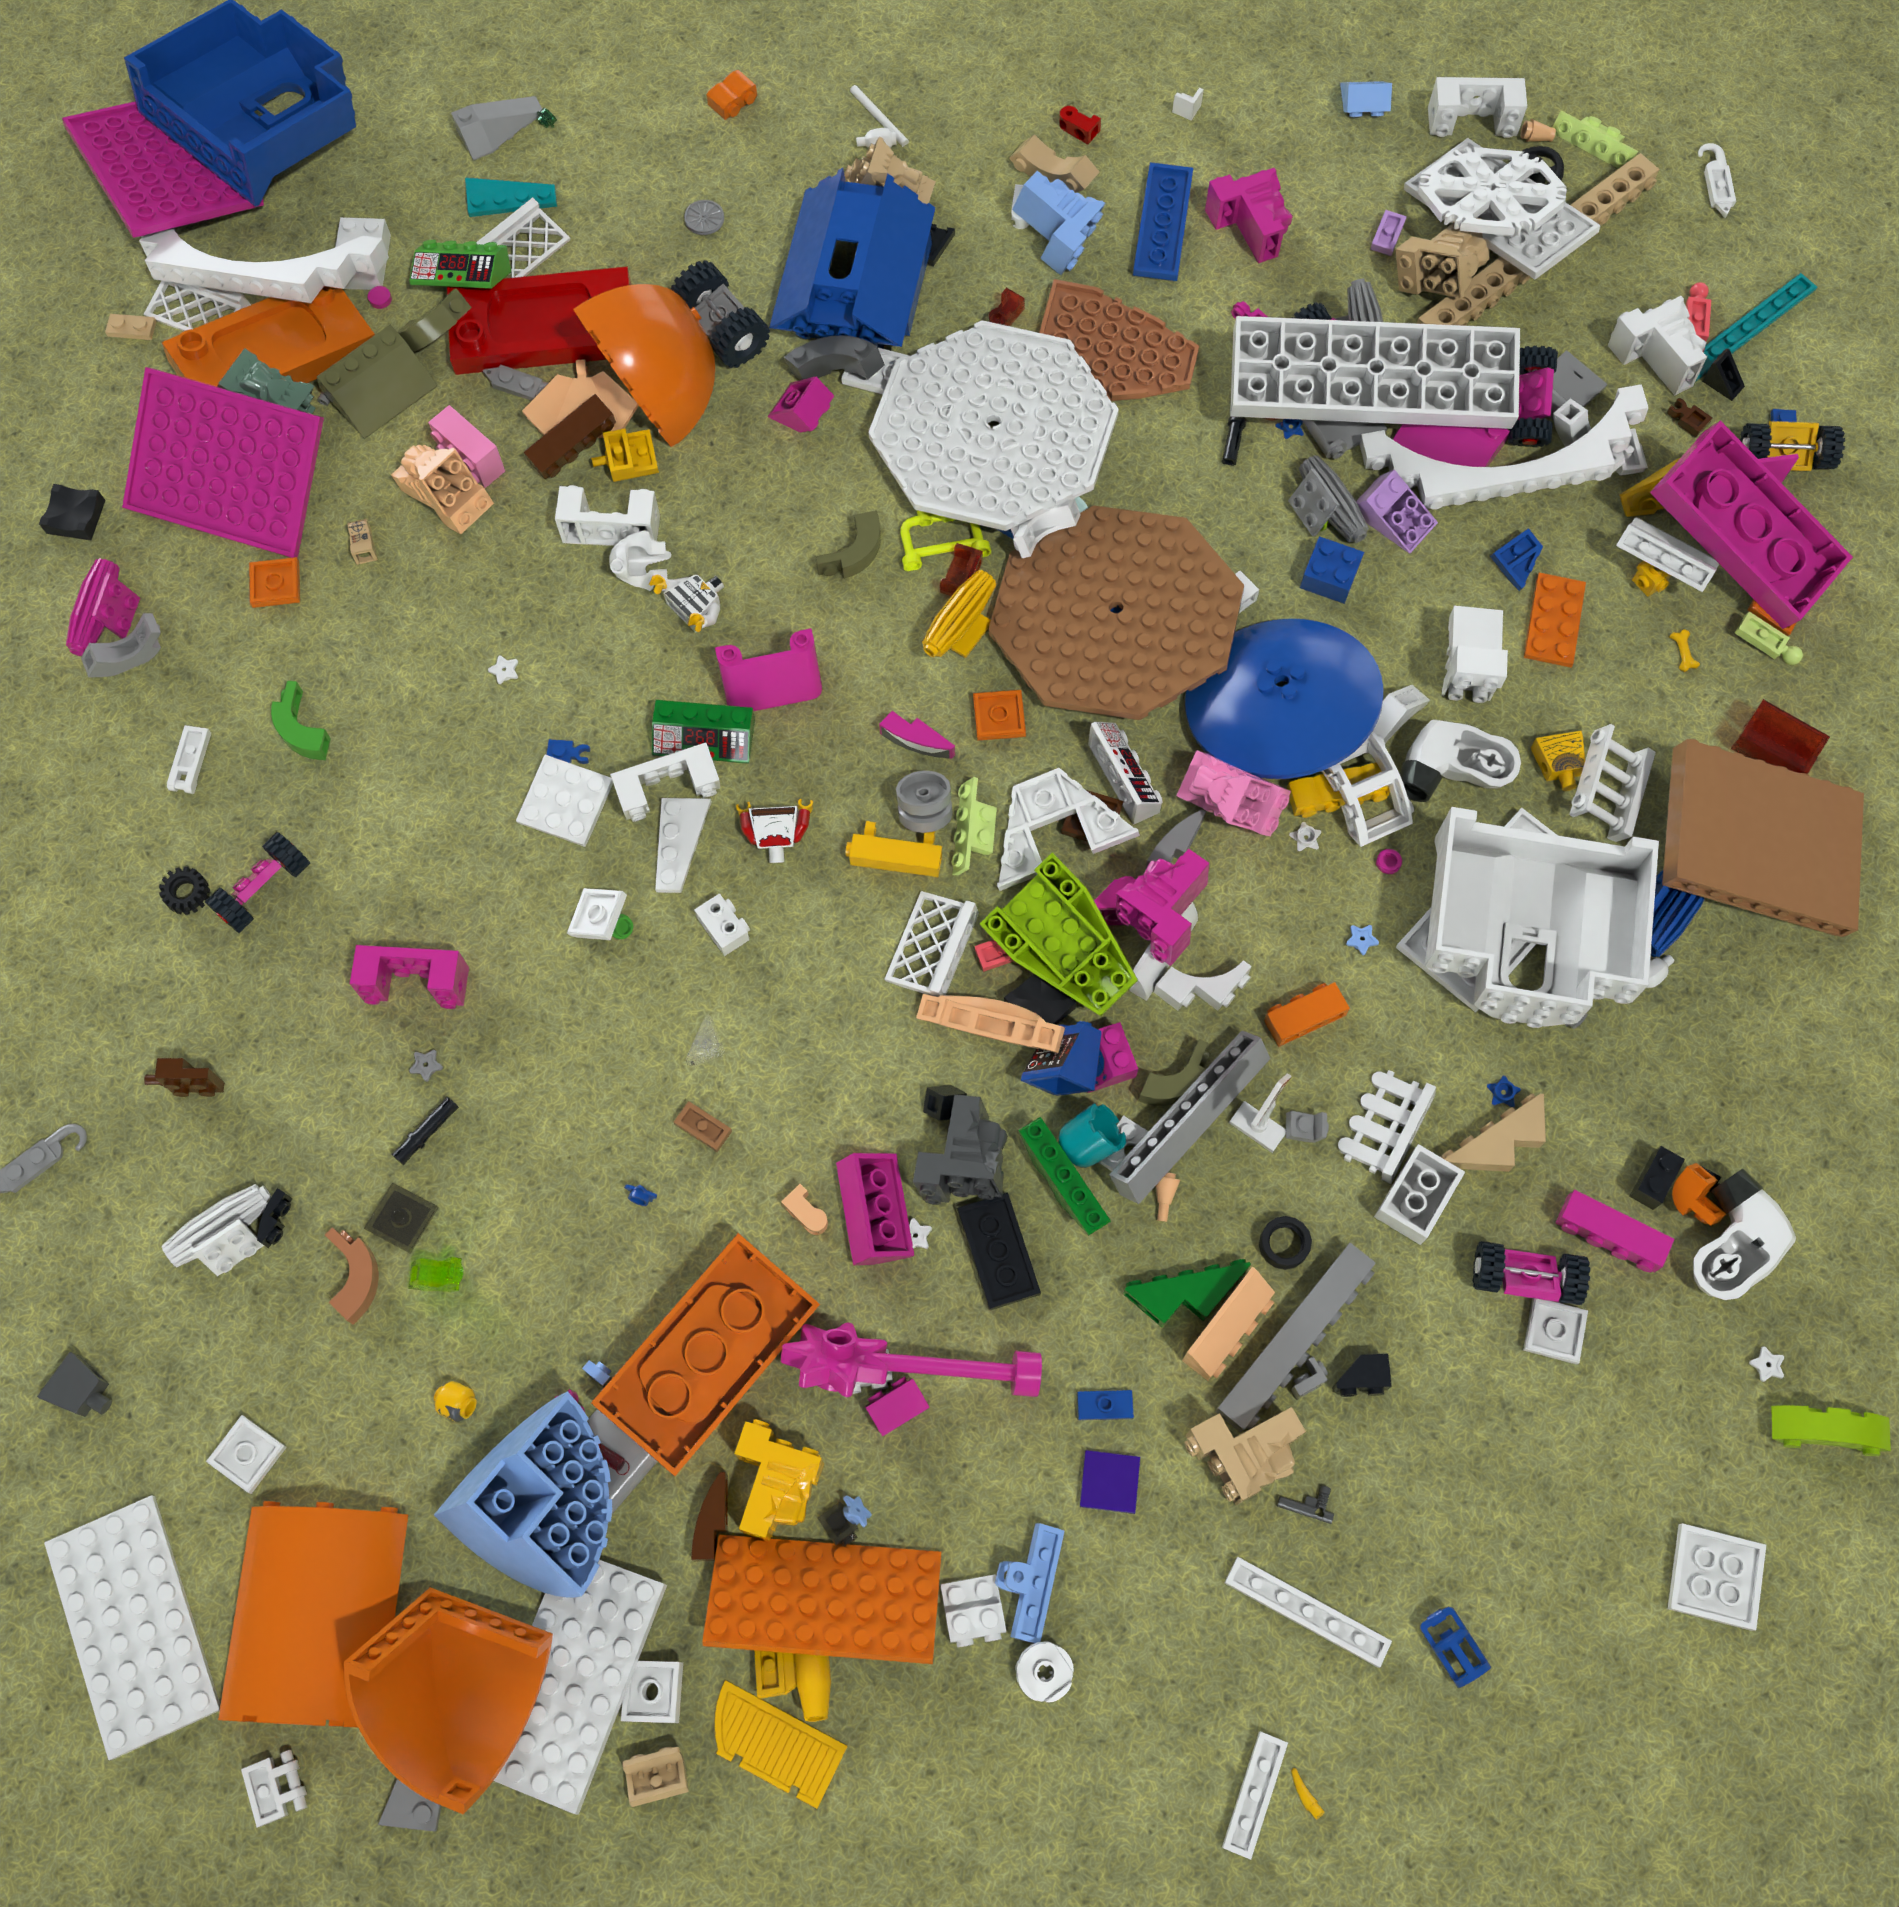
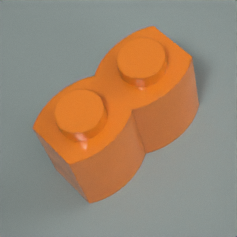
[706,70,757,120]

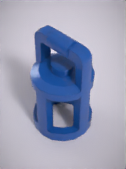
[1420,1606,1491,1688]

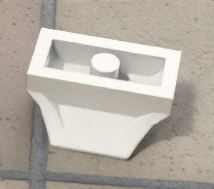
[1616,428,1648,475]

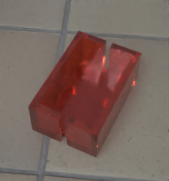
[1731,699,1830,774]

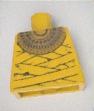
[1530,731,1585,791]

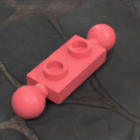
[1686,282,1711,352]

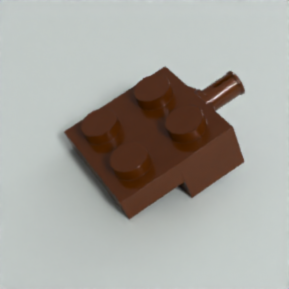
[144,1058,225,1097]

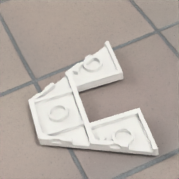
[997,768,1140,891]

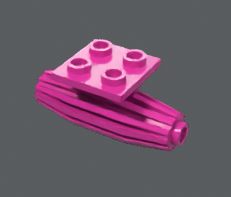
[66,558,140,656]

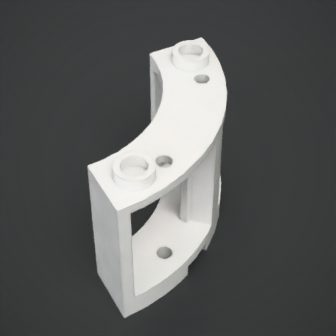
[1321,731,1414,847]

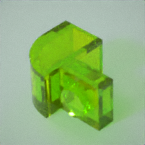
[408,1257,463,1292]

